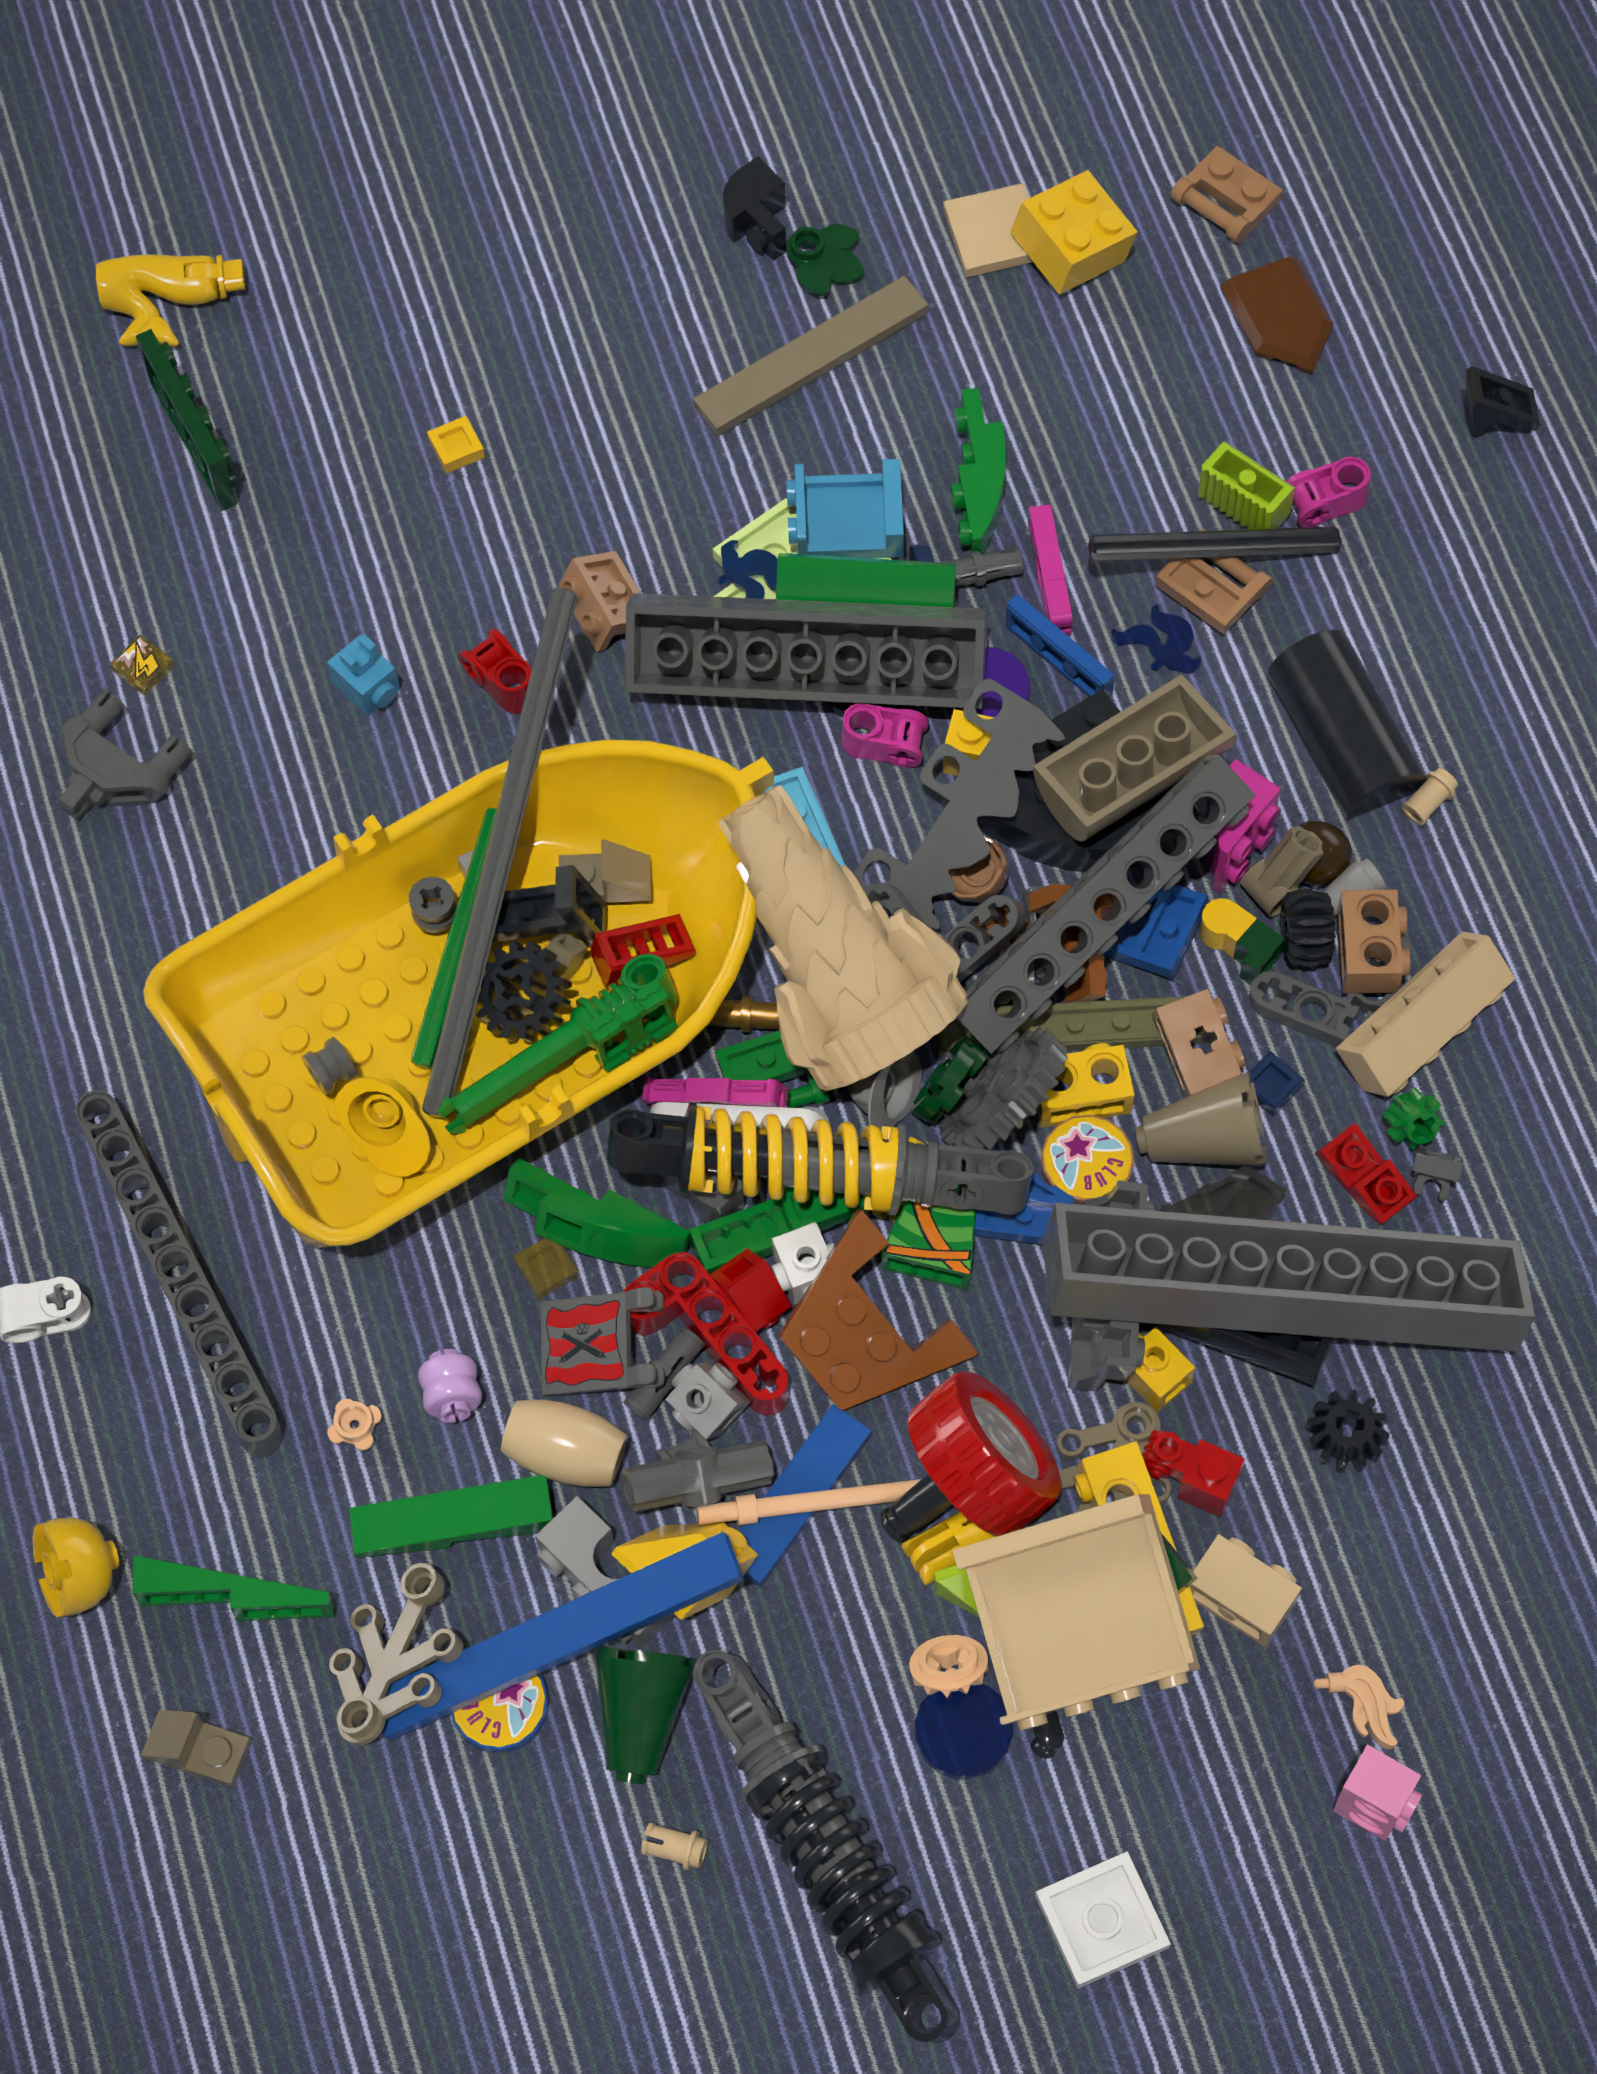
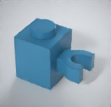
[327,634,400,717]

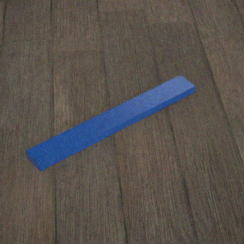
[383,1532,745,1741]

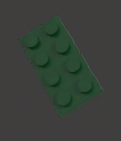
[136,329,238,512]

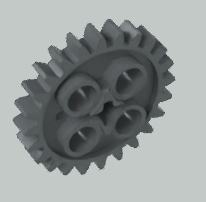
[939,1027,1068,1150]

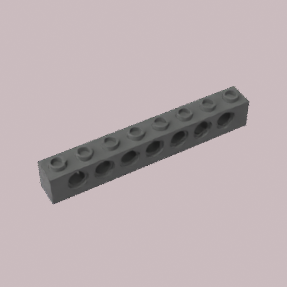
[953,755,1255,1054]

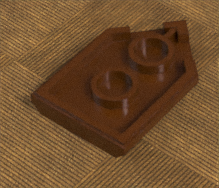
[1220,256,1334,375]

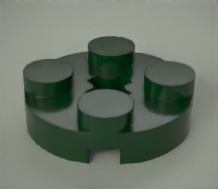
[910,1035,988,1124]

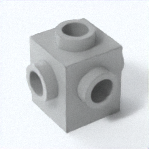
[665,1362,751,1439]

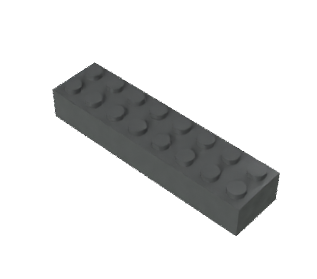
[625,593,988,709]

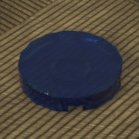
[914,1684,1013,1780]

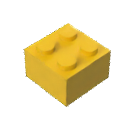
[1010,170,1138,295]

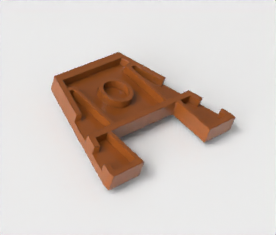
[778,1209,978,1410]

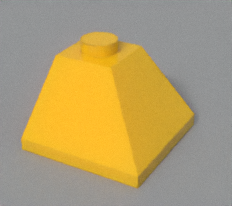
[611,1522,758,1620]

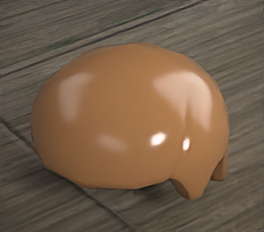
[948,835,1008,903]

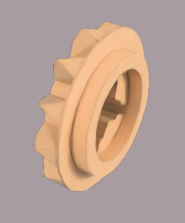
[909,1635,989,1698]

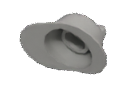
[849,1051,922,1131]

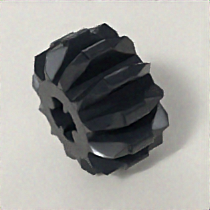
[1280,889,1336,967]
[1306,1389,1390,1473]

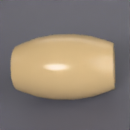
[501,1400,628,1487]

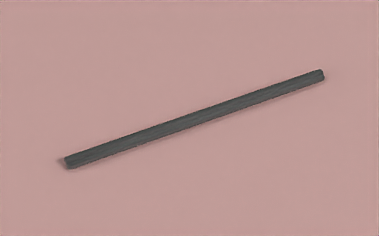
[422,587,578,1118]

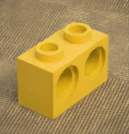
[1037,1043,1135,1128]

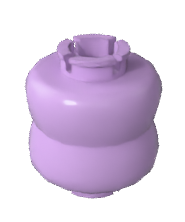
[418,1349,482,1423]

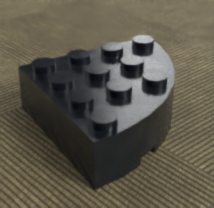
[954,689,1205,872]

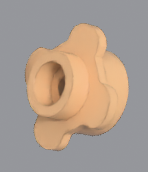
[327,1399,382,1451]

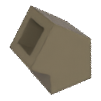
[547,933,588,980]

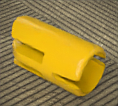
[901,1511,997,1586]

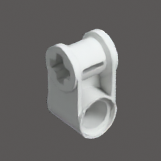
[0,1277,92,1343]

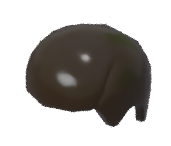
[1298,820,1353,889]

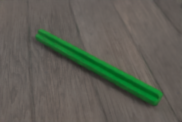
[411,808,497,1070]

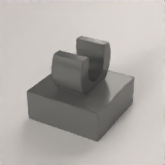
[1412,1147,1463,1201]

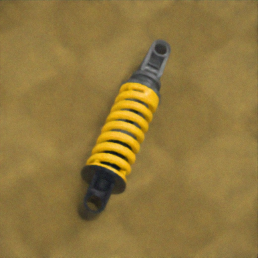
[606,1102,1033,1216]

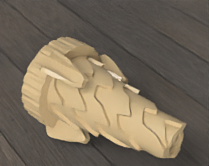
[718,785,968,1091]

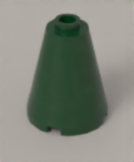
[595,1647,694,1785]

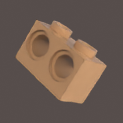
[1337,890,1410,993]

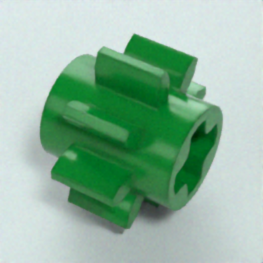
[1383,1088,1445,1150]

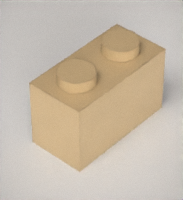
[1190,1534,1302,1648]

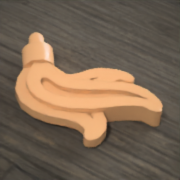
[1313,1665,1404,1749]

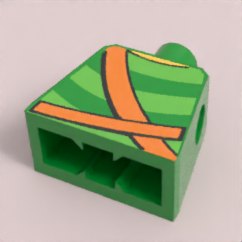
[882,1184,976,1291]

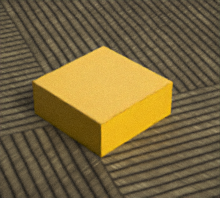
[427,416,485,474]

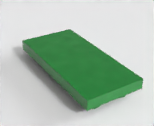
[776,553,956,607]

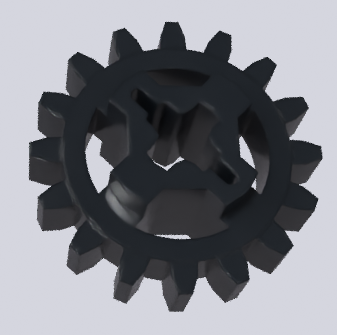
[476,941,572,1043]

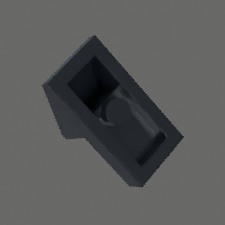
[1466,366,1540,437]

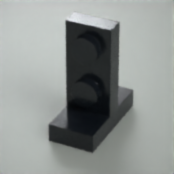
[492,865,606,946]

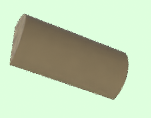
[1033,674,1237,841]

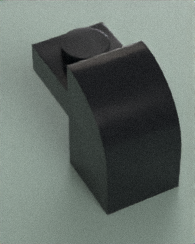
[723,156,786,261]

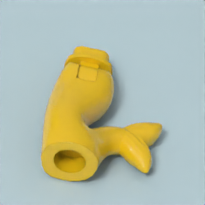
[96,254,245,347]

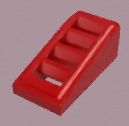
[590,914,696,988]

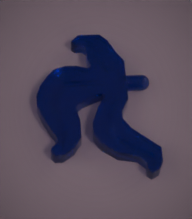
[717,540,777,599]
[1110,605,1201,674]

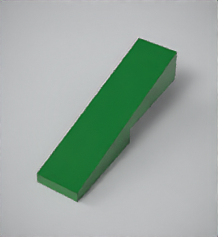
[689,1187,871,1274]
[348,1475,552,1558]
[132,1556,335,1622]

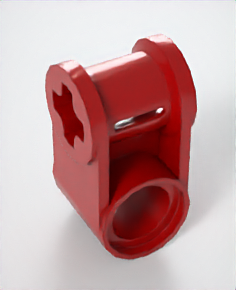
[458,628,532,714]

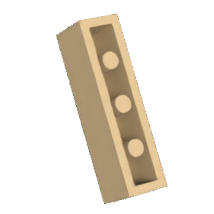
[1335,931,1515,1097]

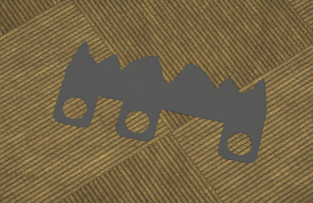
[854,679,1065,929]

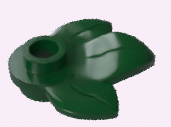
[786,224,864,296]

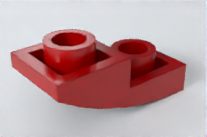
[1315,1123,1417,1225]

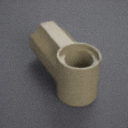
[1240,826,1324,918]

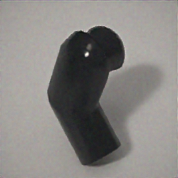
[1030,1711,1065,1759]

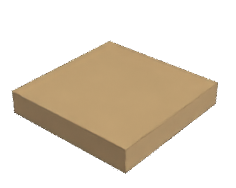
[943,183,1033,278]

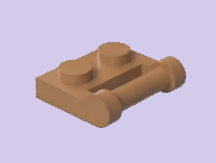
[1170,146,1283,243]
[1155,529,1273,635]

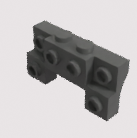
[1068,1180,1154,1392]

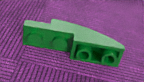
[951,388,1006,554]
[503,1158,691,1267]

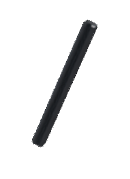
[1088,527,1341,561]

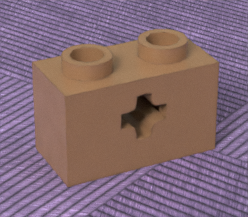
[1152,989,1245,1097]

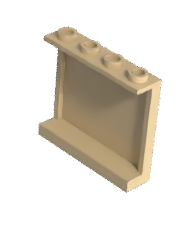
[952,1494,1201,1731]

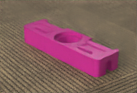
[1028,504,1073,636]
[642,1077,789,1108]

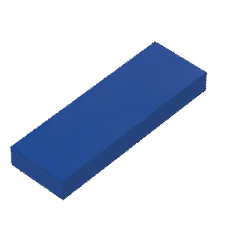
[1005,594,1115,698]

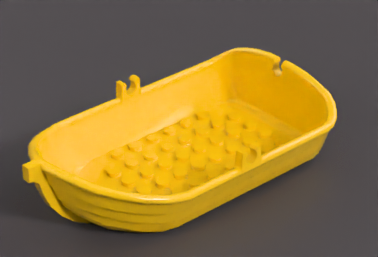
[143,739,774,1248]

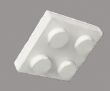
[1035,1851,1171,1989]

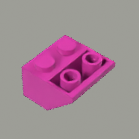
[1205,759,1281,894]

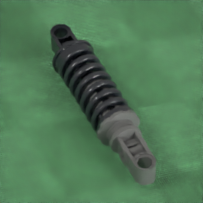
[693,1650,959,2043]

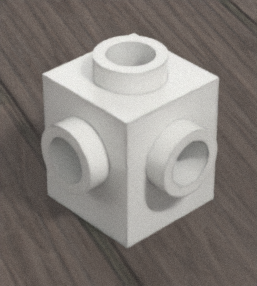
[771,1222,834,1305]

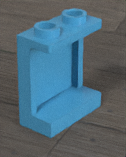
[786,459,904,558]

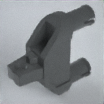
[59,689,193,820]

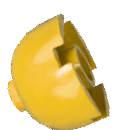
[32,1517,119,1617]

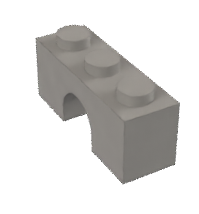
[535,1496,675,1649]

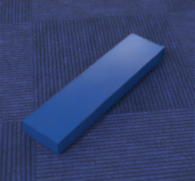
[739,1404,872,1588]

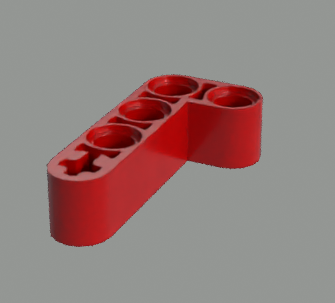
[623,1252,789,1416]

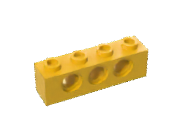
[1073,1441,1204,1636]

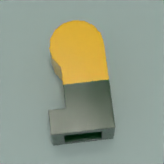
[1199,898,1285,986]

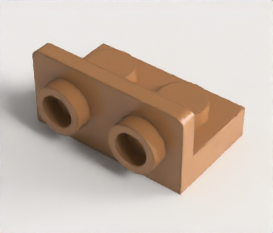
[559,551,641,652]

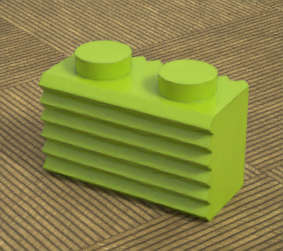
[1198,441,1296,530]

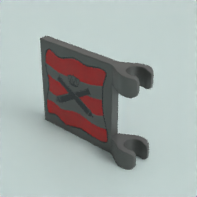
[541,1287,665,1397]

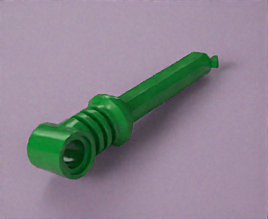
[437,954,678,1134]

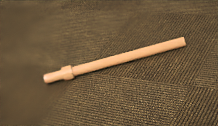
[696,1479,921,1525]

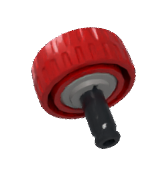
[880,1371,1061,1543]

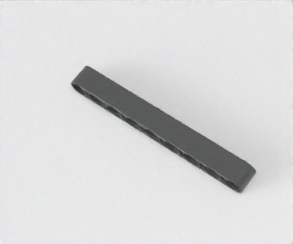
[75,1090,283,1457]

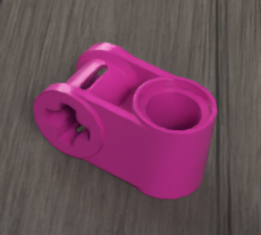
[1286,457,1371,528]
[841,703,929,768]

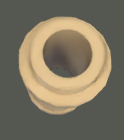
[1402,768,1458,826]
[641,1822,708,1871]

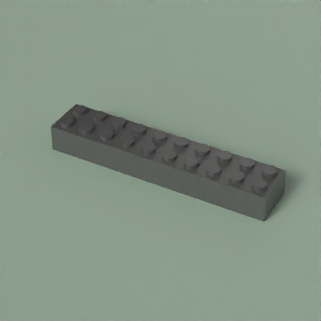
[1042,1203,1535,1352]

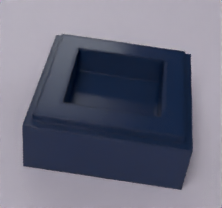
[1249,1051,1305,1117]

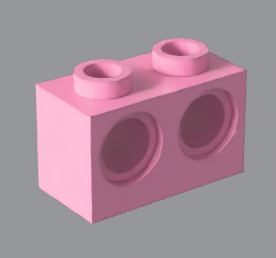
[1333,1744,1422,1841]

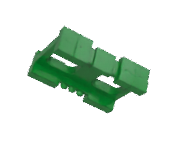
[585,979,678,1073]

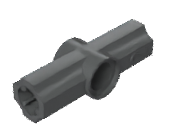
[621,1440,774,1512]

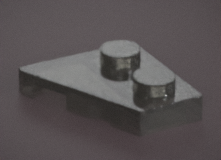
[1159,1166,1287,1220]

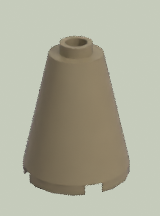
[1135,1072,1268,1166]

